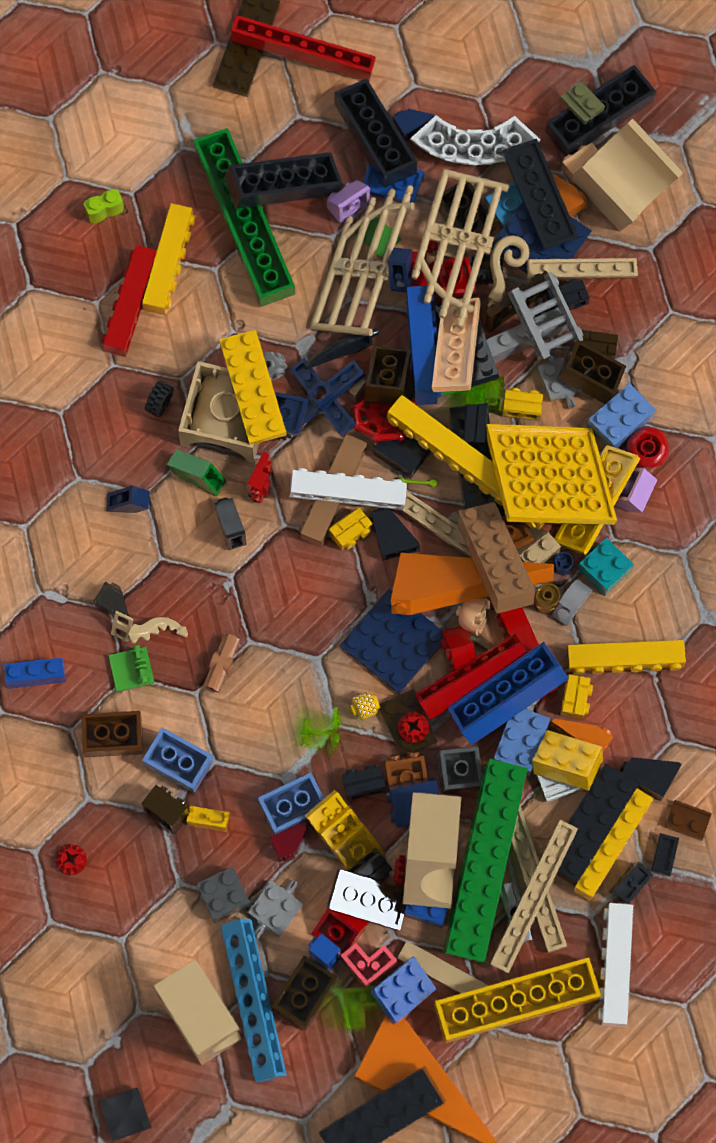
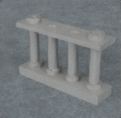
[508,272,583,361]

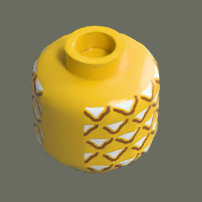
[349,692,380,720]

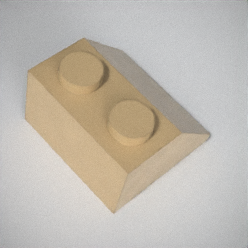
[517,528,561,563]

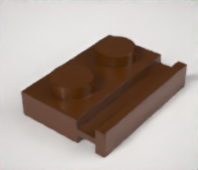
[665,800,712,841]

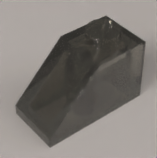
[94,582,129,624]

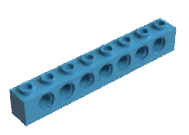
[221,919,287,1082]

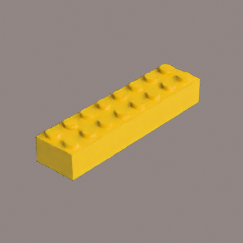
[434,958,601,1044]

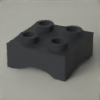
[99,1088,151,1142]

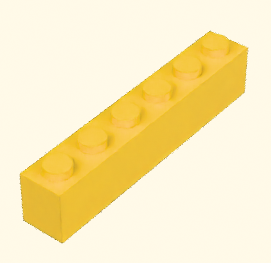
[142,203,195,315]
[567,640,686,675]
[574,789,654,902]

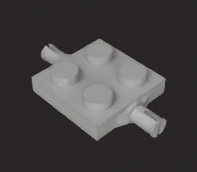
[537,349,581,409]
[248,879,303,939]

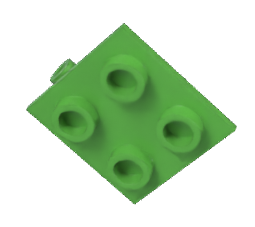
[109,645,154,692]

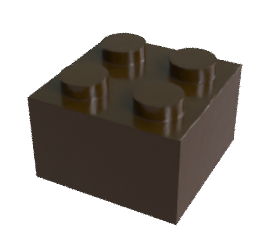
[141,785,189,834]

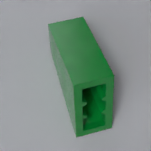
[167,449,226,497]

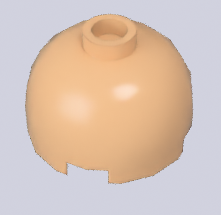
[456,598,490,636]

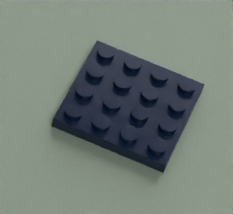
[491,201,592,274]
[340,588,443,694]

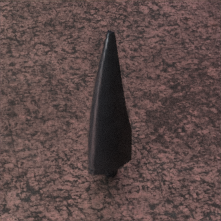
[305,325,379,370]

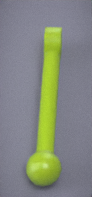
[398,477,437,488]

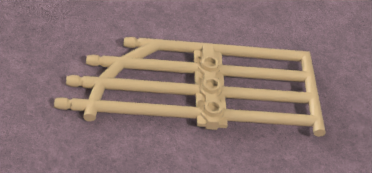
[412,169,509,328]
[309,185,414,336]

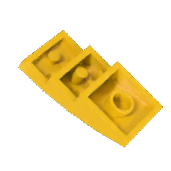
[304,790,384,870]

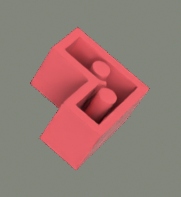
[341,943,397,990]

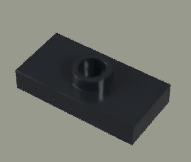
[651,833,679,877]

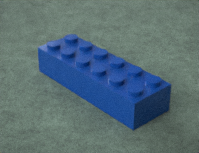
[406,286,441,405]
[447,642,569,745]

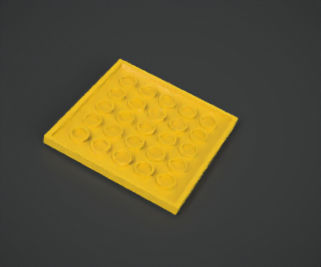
[486,424,617,525]

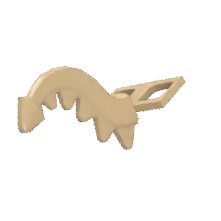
[111,611,188,643]

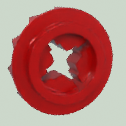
[398,711,429,743]
[55,843,87,876]
[393,854,406,886]

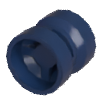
[554,552,574,576]

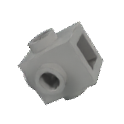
[263,352,288,382]

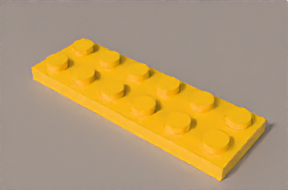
[219,330,287,445]
[554,445,640,556]

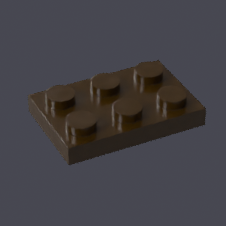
[379,689,438,757]

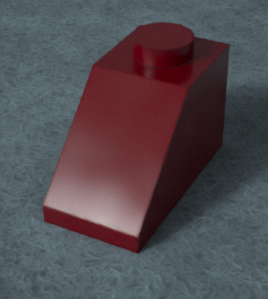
[270,821,308,863]

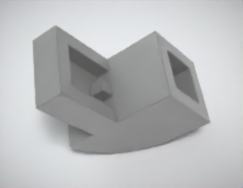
[552,579,593,626]

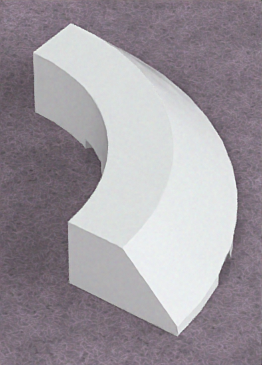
[410,115,540,165]

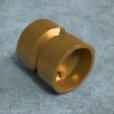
[534,583,561,614]

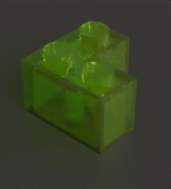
[465,375,504,411]
[342,986,382,1032]

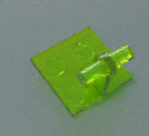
[300,707,341,755]

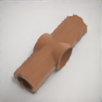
[203,634,240,693]

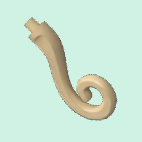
[487,235,529,308]

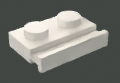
[537,775,583,803]

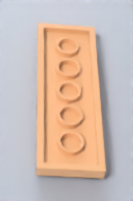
[432,298,480,392]

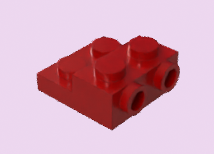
[247,452,273,504]

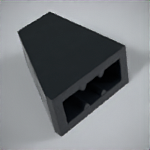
[373,437,431,479]
[214,497,247,550]
[371,508,420,561]
[619,757,682,801]

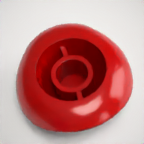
[626,426,669,468]

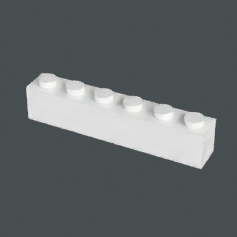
[289,468,407,510]
[598,903,633,1027]

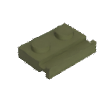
[560,81,605,125]

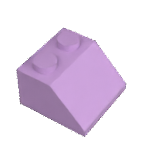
[327,180,370,223]
[615,467,657,513]

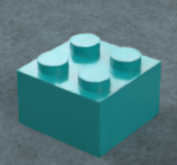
[578,538,634,596]

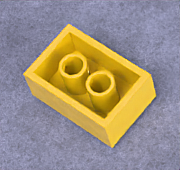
[532,730,603,791]

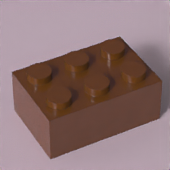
[81,711,143,758]

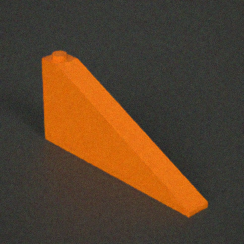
[391,553,554,615]
[355,1015,498,1143]

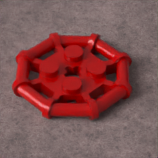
[351,397,417,443]

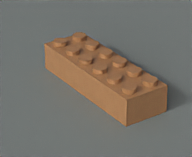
[458,502,535,613]

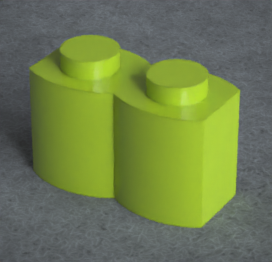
[84,189,124,223]

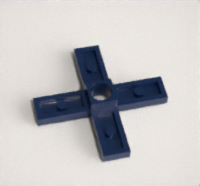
[290,358,366,437]

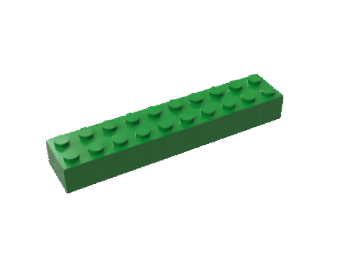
[193,128,295,307]
[442,759,528,963]

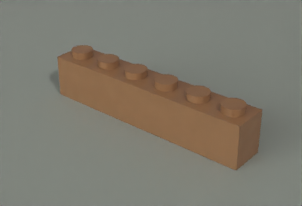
[299,434,367,548]

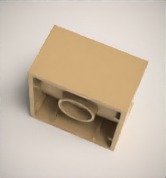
[570,119,683,231]
[178,361,272,463]
[403,793,461,908]
[154,959,242,1066]

